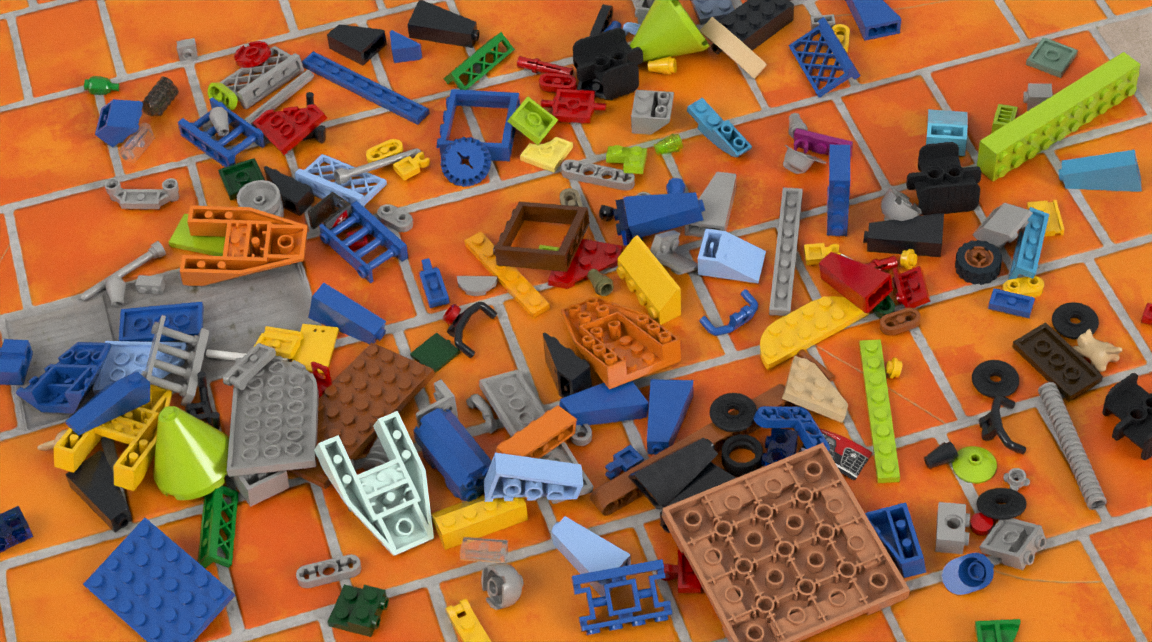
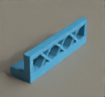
[1008,207,1049,280]

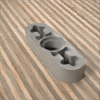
[296,554,362,588]

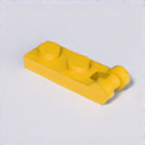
[445,598,491,642]

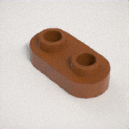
[880,308,921,335]

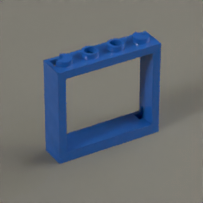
[437,89,520,161]

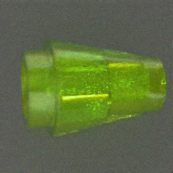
[653,133,684,155]

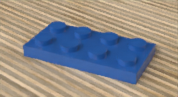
[119,302,204,342]

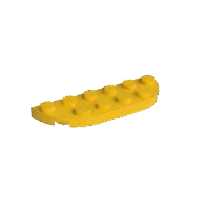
[760,296,869,370]

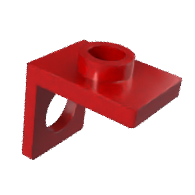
[311,361,332,398]

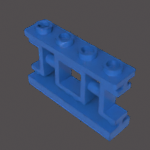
[571,559,673,635]

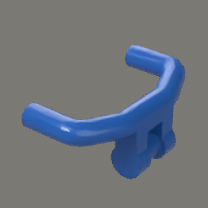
[699,289,758,336]

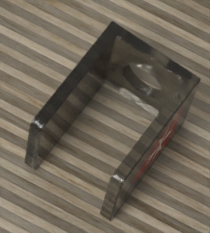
[308,192,352,230]

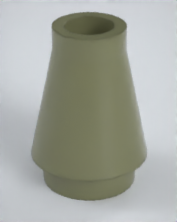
[587,269,614,296]

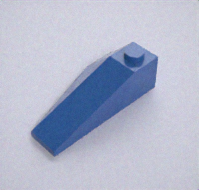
[66,371,150,435]

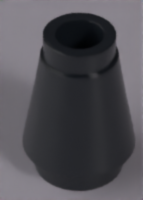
[923,441,958,469]

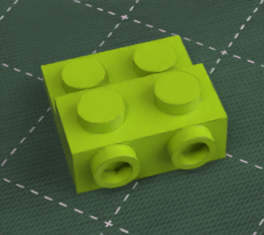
[507,97,558,145]

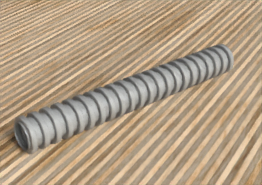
[1038,382,1107,510]

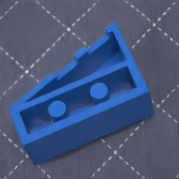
[865,502,926,578]

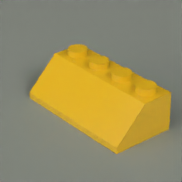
[616,235,681,325]
[431,495,528,550]

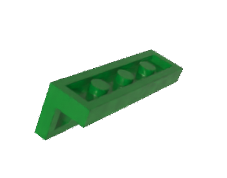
[443,32,515,90]
[198,485,239,568]

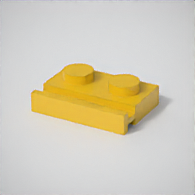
[1026,200,1065,237]
[254,326,304,359]

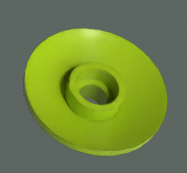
[952,446,997,484]

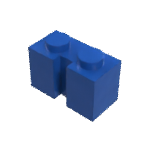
[0,339,33,385]

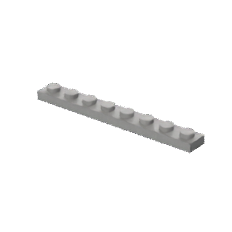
[769,188,803,316]

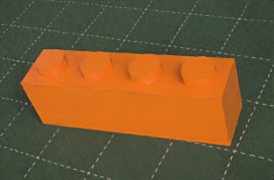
[496,405,577,459]

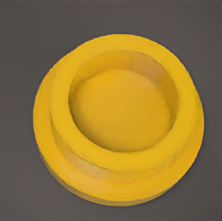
[900,249,917,270]
[886,357,902,379]

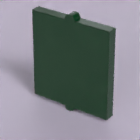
[410,333,460,373]

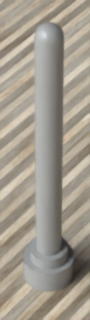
[334,148,421,185]
[80,241,166,301]

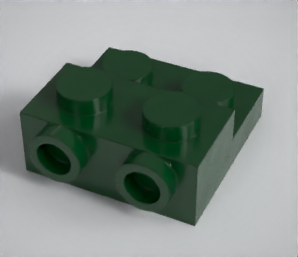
[328,584,389,637]

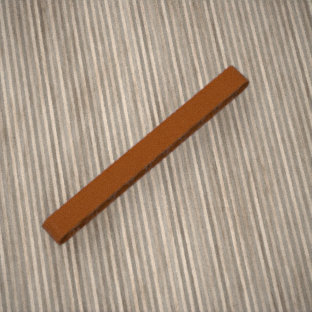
[590,384,796,516]

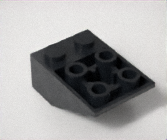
[543,332,592,398]

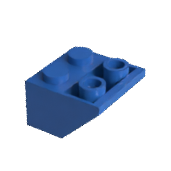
[95,99,143,147]

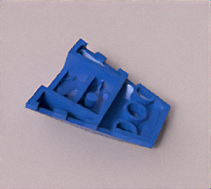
[15,342,111,414]

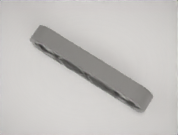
[561,159,635,191]

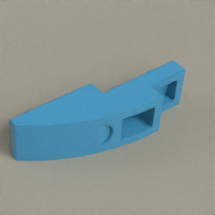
[687,97,752,158]

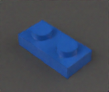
[988,288,1035,318]

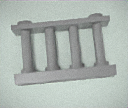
[141,315,209,406]

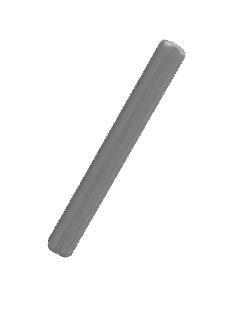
[244,70,314,126]

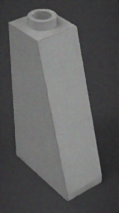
[685,172,736,237]

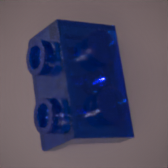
[613,199,643,246]

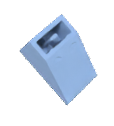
[698,229,766,283]

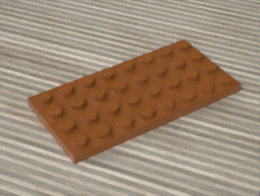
[287,342,435,489]

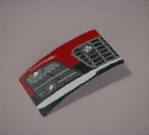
[798,428,872,480]

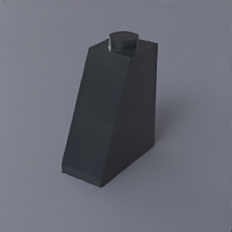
[327,24,387,66]

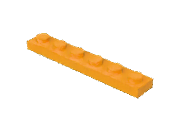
[464,231,550,319]

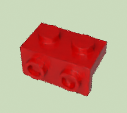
[892,266,931,308]

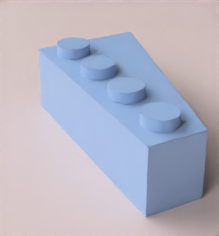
[484,453,583,502]

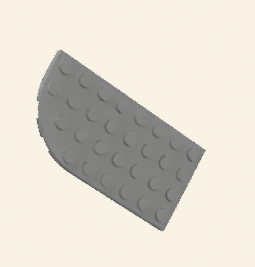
[227,356,319,477]

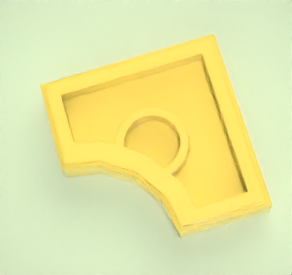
[520,137,573,173]

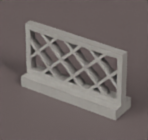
[220,46,304,109]

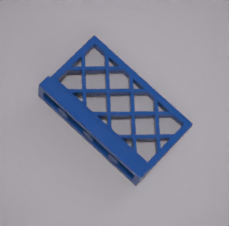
[788,17,861,98]

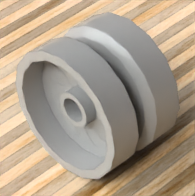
[237,180,284,217]

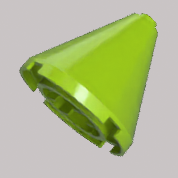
[629,0,710,63]
[153,406,229,500]

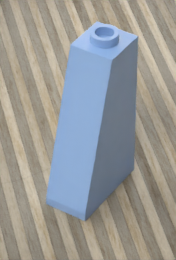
[551,516,631,597]

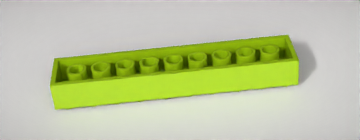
[977,52,1141,181]

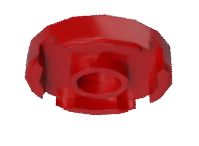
[234,41,271,68]

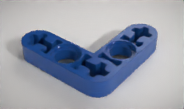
[753,406,830,452]

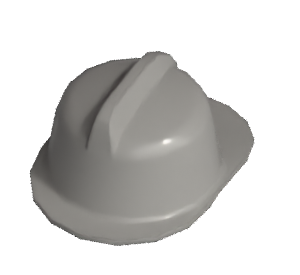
[783,145,826,174]

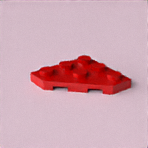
[252,104,327,155]
[548,236,623,289]

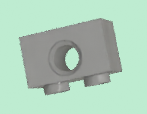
[935,502,970,554]

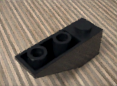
[264,166,314,216]

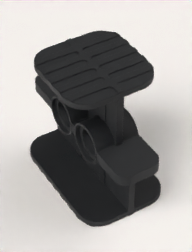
[573,28,643,99]
[906,142,981,215]
[1102,373,1152,460]

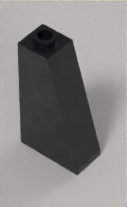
[407,0,480,48]
[863,213,944,257]
[628,438,718,509]
[65,450,133,533]
[660,462,736,533]

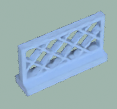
[295,154,387,208]

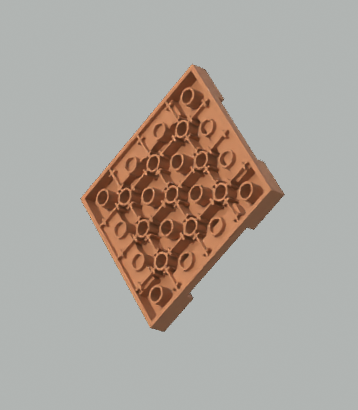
[662,443,910,642]

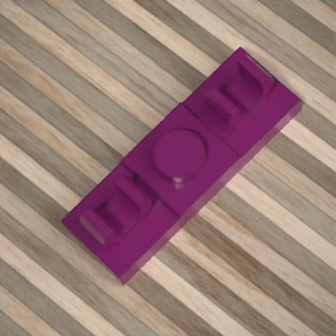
[794,128,853,159]

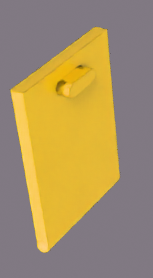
[292,324,339,373]

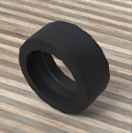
[722,434,763,477]

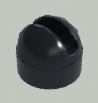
[599,205,616,221]

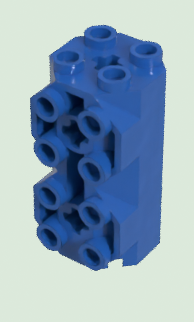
[413,408,492,502]

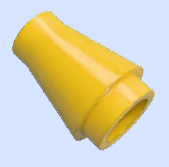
[648,56,677,75]

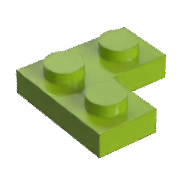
[606,145,647,174]

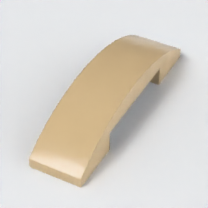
[700,17,767,79]

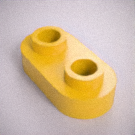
[832,24,850,54]
[366,139,403,163]
[1002,276,1044,297]

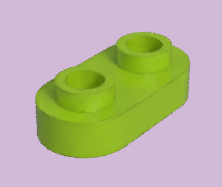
[208,82,238,110]

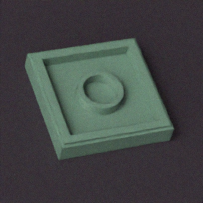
[1026,37,1078,78]

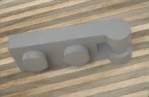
[223,343,276,390]

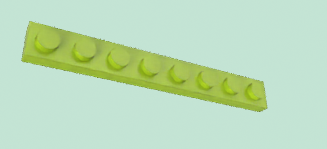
[859,339,900,483]

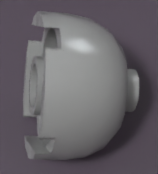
[881,188,922,221]
[481,563,524,610]

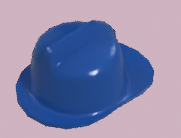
[942,552,994,595]

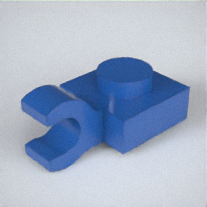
[605,445,644,480]

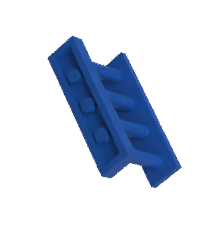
[178,97,265,167]
[319,201,408,283]

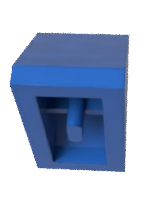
[390,30,422,63]

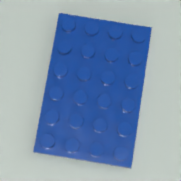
[83,518,236,642]

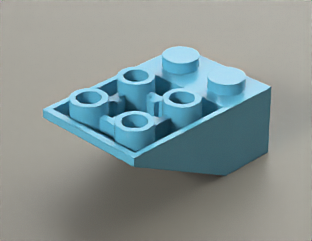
[926,109,968,156]

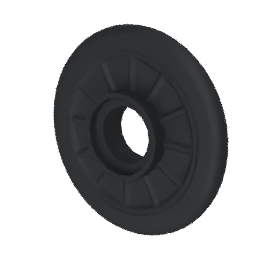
[1052,302,1099,339]
[972,360,1019,398]
[709,393,757,432]
[976,488,1027,520]

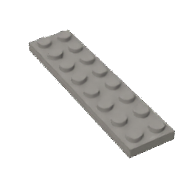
[479,369,593,504]

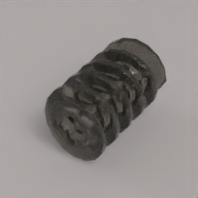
[142,76,179,116]

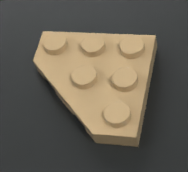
[782,356,848,423]

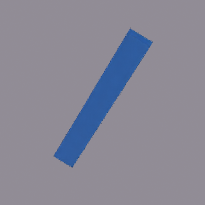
[302,51,430,125]

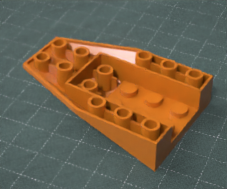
[561,297,682,389]

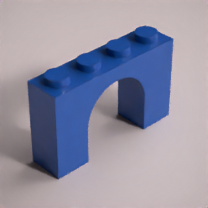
[827,144,850,236]

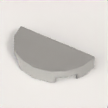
[457,276,498,296]

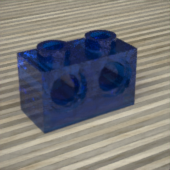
[761,428,798,466]
[0,506,33,553]

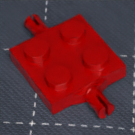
[541,89,606,124]

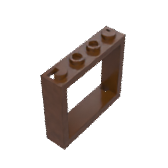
[493,202,590,272]

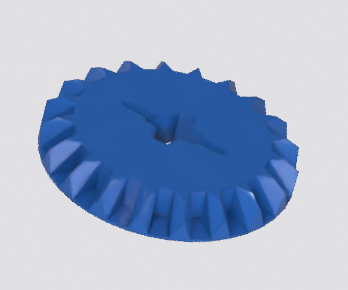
[440,137,491,187]

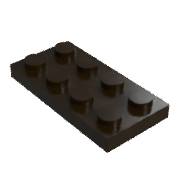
[1012,322,1103,401]

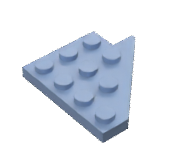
[93,341,188,395]

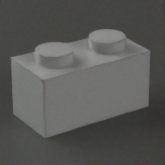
[810,14,835,30]
[136,275,165,294]

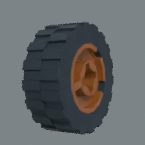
[955,240,1002,285]

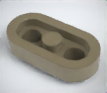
[559,188,583,207]

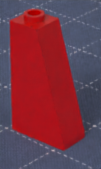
[819,252,893,314]

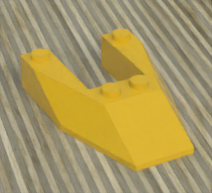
[54,384,172,491]

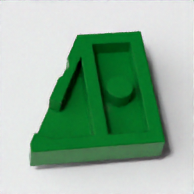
[974,619,1021,642]

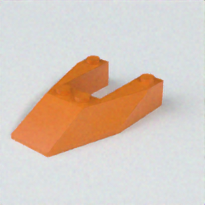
[180,206,308,286]

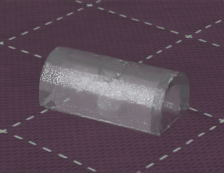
[119,123,155,163]
[460,537,508,563]

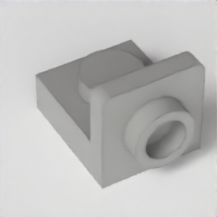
[176,38,198,62]

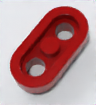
[539,73,577,93]

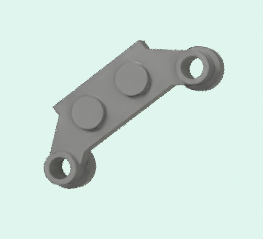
[104,178,179,209]

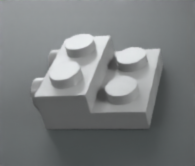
[980,518,1046,570]

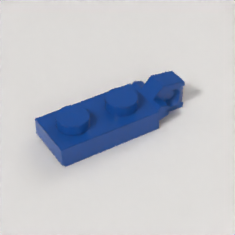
[419,258,450,308]

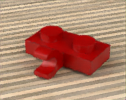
[661,550,701,594]

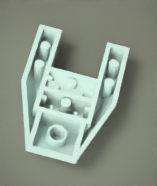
[314,411,434,556]

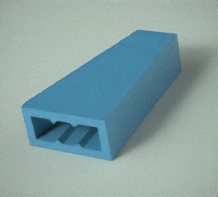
[1058,150,1142,192]

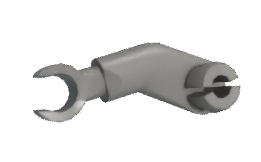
[466,394,499,434]

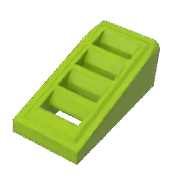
[991,104,1018,134]

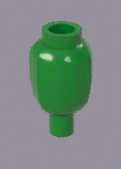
[84,76,120,95]

